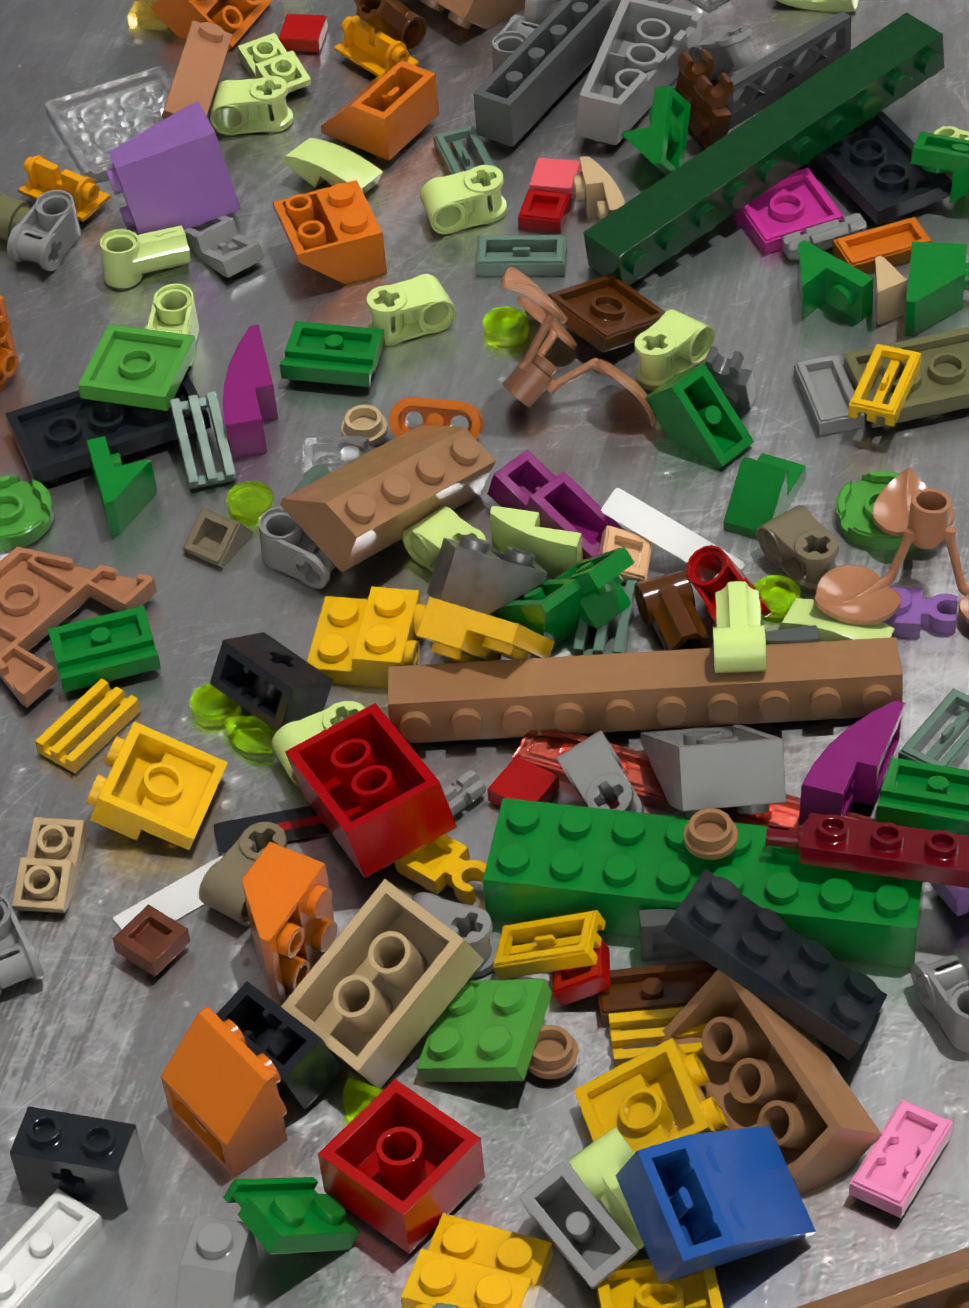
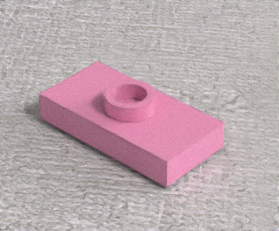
[849,1099,953,1218]

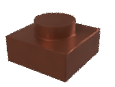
[112,904,191,976]

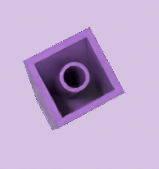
[106,101,241,235]

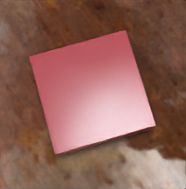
[529,158,580,200]

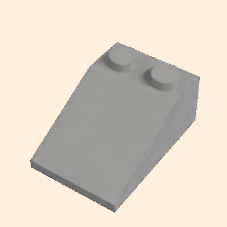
[641,724,786,818]

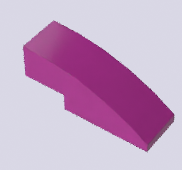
[223,325,278,459]
[487,449,624,560]
[798,700,905,825]

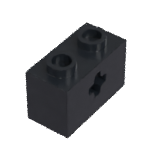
[209,632,333,731]
[216,981,342,1109]
[10,1106,145,1210]

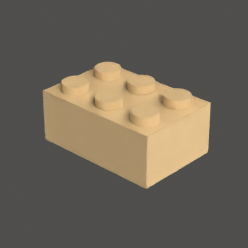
[281,879,484,1090]

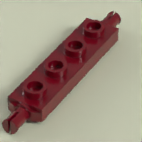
[765,813,969,888]

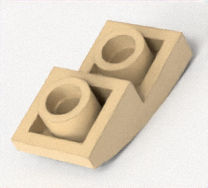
[573,156,625,222]
[12,817,88,913]

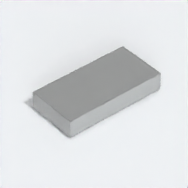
[794,354,865,436]

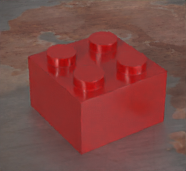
[318,1079,485,1254]

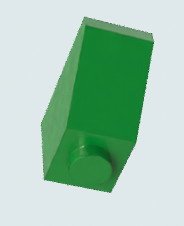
[905,241,969,336]
[646,363,754,468]

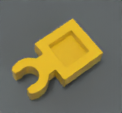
[395,834,486,905]

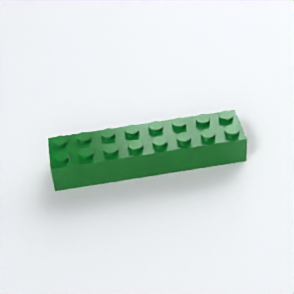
[483,798,925,968]

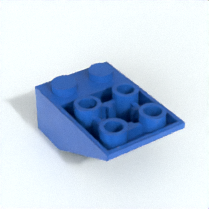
[615,1126,816,1284]

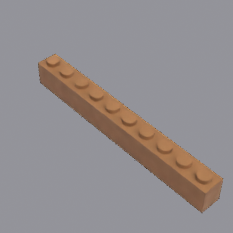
[388,637,903,743]

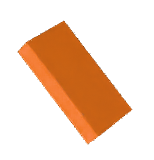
[833,217,932,274]

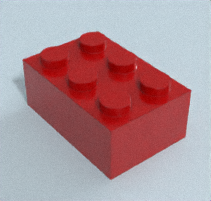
[285,703,457,878]

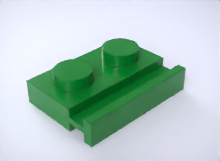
[279,321,385,387]
[48,605,161,692]
[876,757,969,836]
[223,1177,360,1254]

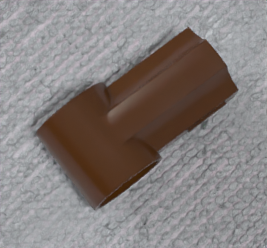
[354,0,427,51]
[634,570,710,651]

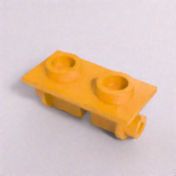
[334,16,420,77]
[18,155,111,222]

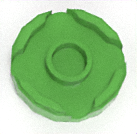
[836,471,913,550]
[0,475,55,552]

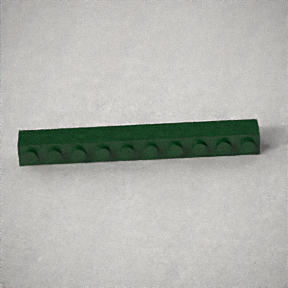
[583,12,945,285]

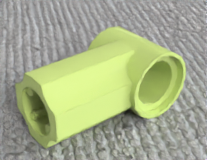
[100,225,191,288]
[713,581,766,673]
[568,1127,645,1251]

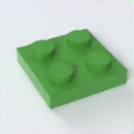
[78,324,197,411]
[416,979,553,1082]

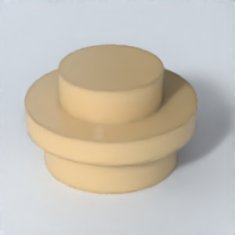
[341,405,388,447]

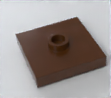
[547,274,665,352]

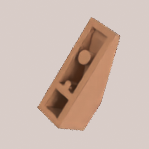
[161,20,232,119]

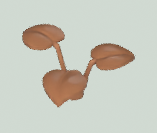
[501,267,657,427]
[813,468,969,625]

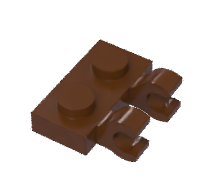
[674,49,733,148]

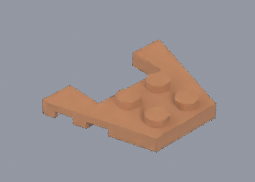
[0,546,157,707]

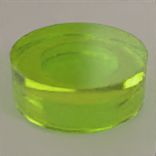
[483,306,529,349]
[226,481,275,526]
[754,575,801,623]
[190,683,242,731]

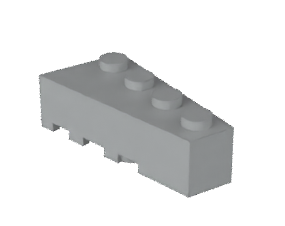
[575,0,704,145]

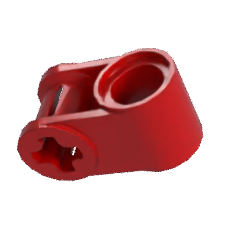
[686,545,773,624]

